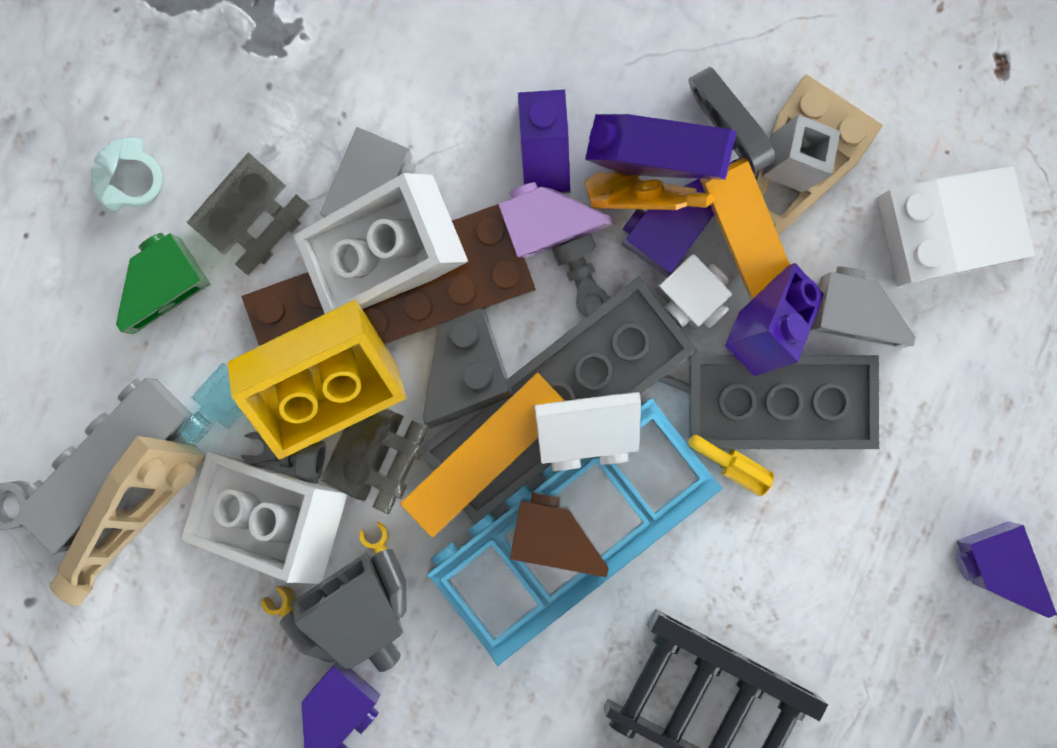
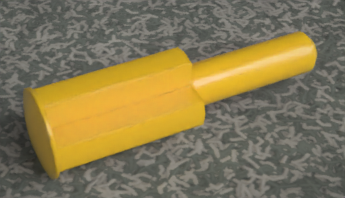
[688,434,774,497]

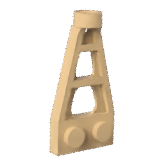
[726,74,883,245]
[50,436,206,606]

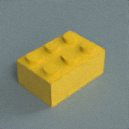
[227,299,406,460]

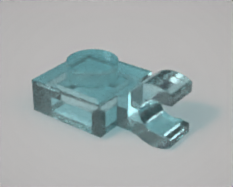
[177,363,243,444]

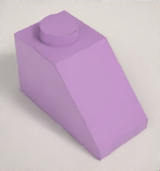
[499,182,614,258]

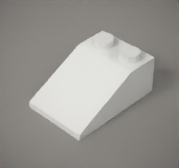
[877,166,1035,287]
[294,173,468,314]
[534,392,641,471]
[181,451,348,584]

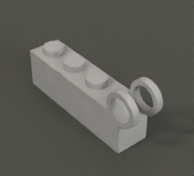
[0,378,196,555]

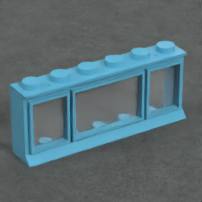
[427,398,723,667]

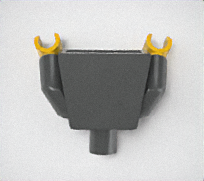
[262,522,407,672]

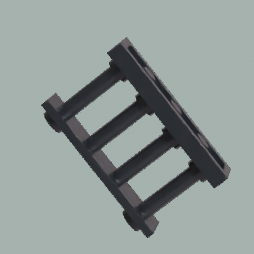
[604,608,828,748]

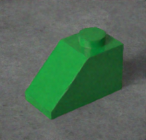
[116,233,211,335]

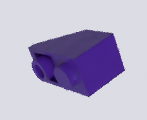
[725,263,824,376]
[301,661,381,748]

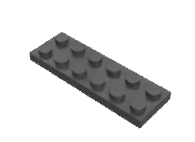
[417,276,697,524]

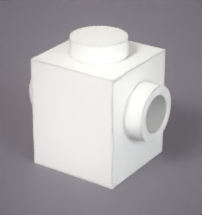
[655,253,733,329]

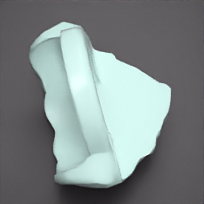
[90,137,163,213]

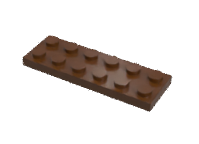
[241,204,536,346]

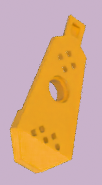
[584,172,716,210]

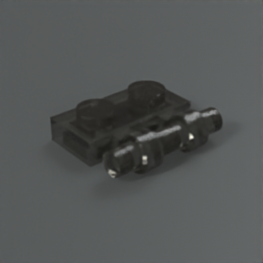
[186,152,310,276]
[321,408,428,514]

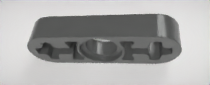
[688,67,776,174]

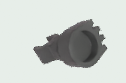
[552,233,609,317]
[241,432,326,483]

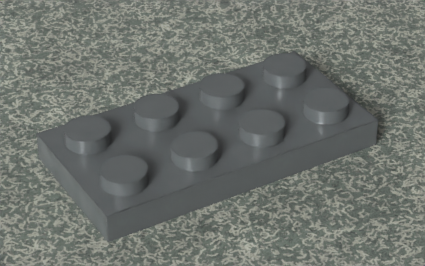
[689,355,879,449]

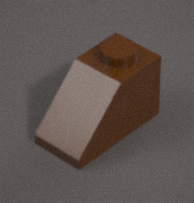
[510,492,608,578]

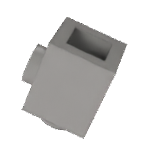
[762,114,841,192]

